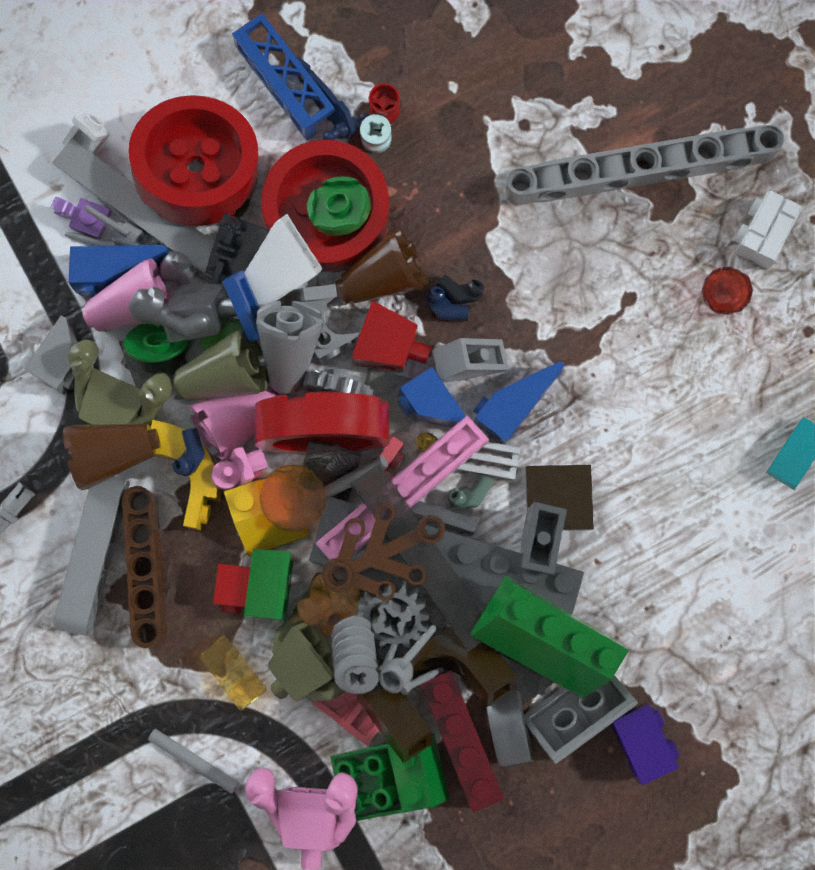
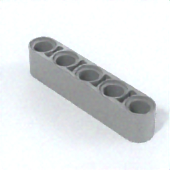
[54,476,130,636]

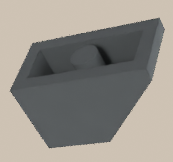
[520,502,567,576]

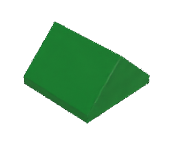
[244,549,294,621]

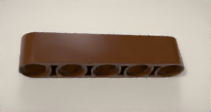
[122,486,167,648]

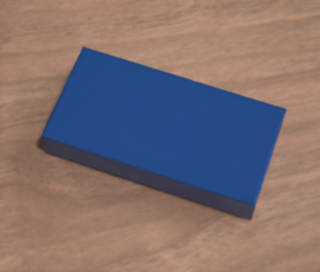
[222,270,260,342]

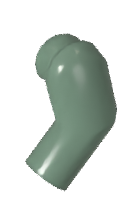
[448,473,494,510]

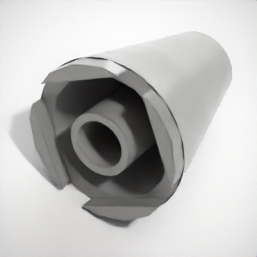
[256,301,323,395]

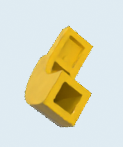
[151,420,222,531]

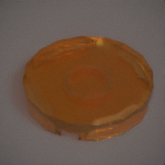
[259,464,326,531]

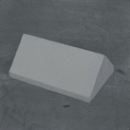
[524,675,638,764]

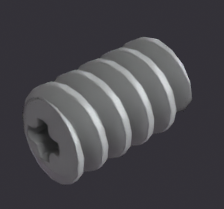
[331,616,379,694]

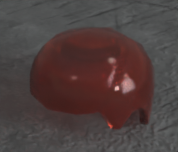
[701,267,753,315]

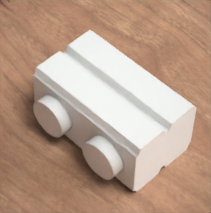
[734,191,802,269]

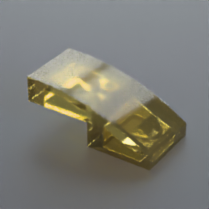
[199,634,267,711]

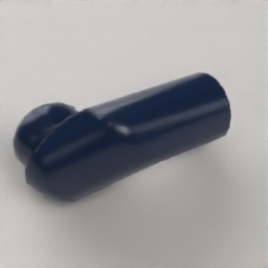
[426,287,469,321]
[173,428,205,477]

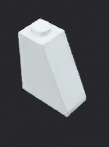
[244,214,322,308]

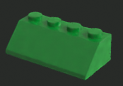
[470,575,629,698]

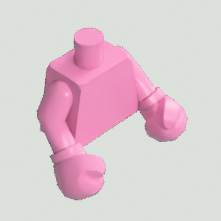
[245,768,358,870]

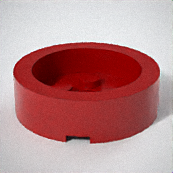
[128,95,259,226]
[261,140,389,273]
[255,392,390,454]

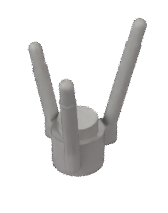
[65,197,144,246]
[377,625,444,695]

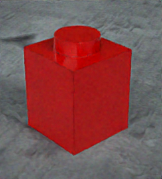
[213,564,250,614]

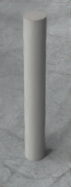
[302,455,388,510]
[148,728,239,794]

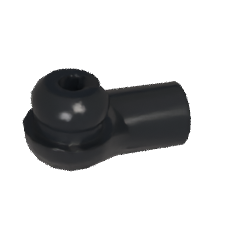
[436,274,484,304]

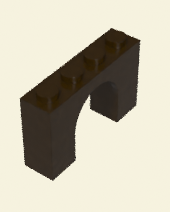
[357,615,516,763]

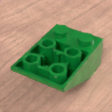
[330,732,450,821]

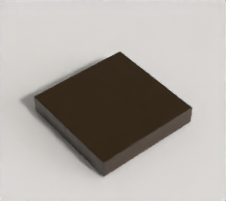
[525,465,594,531]

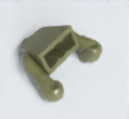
[68,339,173,427]
[268,588,382,702]

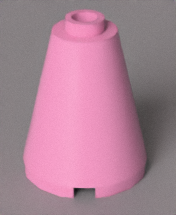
[82,258,173,332]
[188,385,281,462]

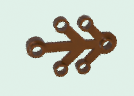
[322,503,445,601]

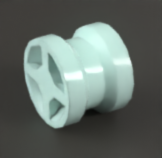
[360,114,392,153]

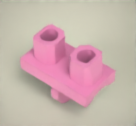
[211,447,268,490]

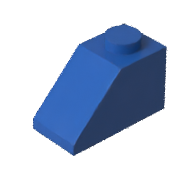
[397,367,466,428]

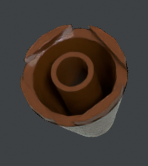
[63,424,161,491]

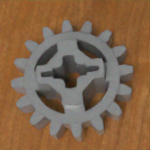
[302,367,374,396]
[356,578,430,651]

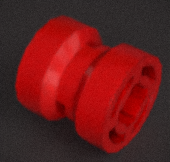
[368,83,400,124]

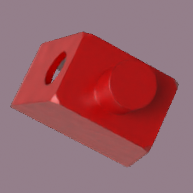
[351,301,432,373]

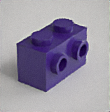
[610,703,680,785]

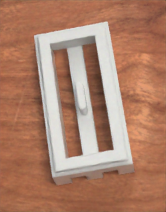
[456,442,520,481]

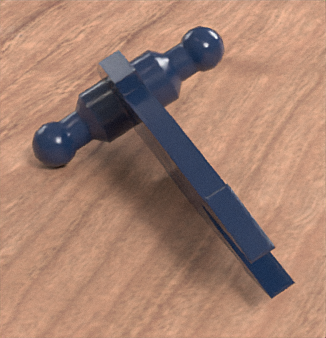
[291,56,370,140]

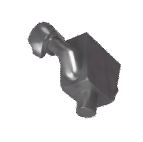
[129,251,238,342]

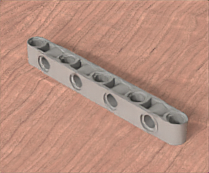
[505,125,784,205]

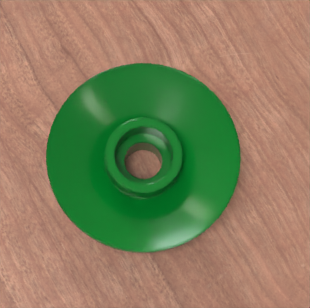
[124,324,189,362]

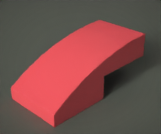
[312,692,379,746]

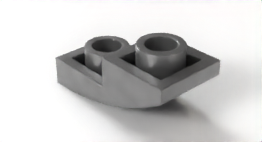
[487,690,533,769]

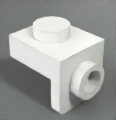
[62,113,110,155]

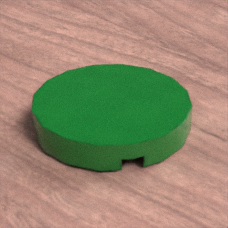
[307,176,371,236]

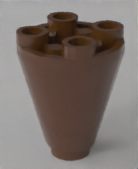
[335,228,429,304]

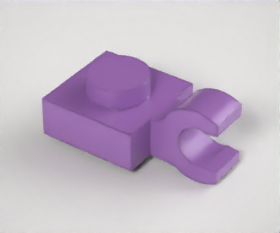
[50,196,112,239]

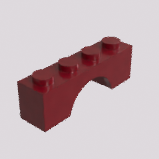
[421,670,504,812]

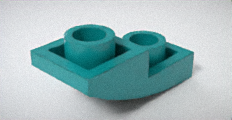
[766,417,815,490]

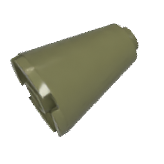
[173,330,269,401]

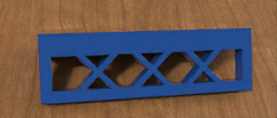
[232,13,335,141]

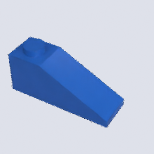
[68,245,169,297]
[473,361,565,445]

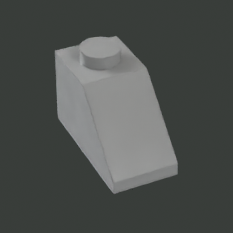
[24,315,77,395]
[432,338,509,381]

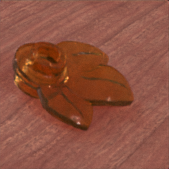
[296,572,360,636]

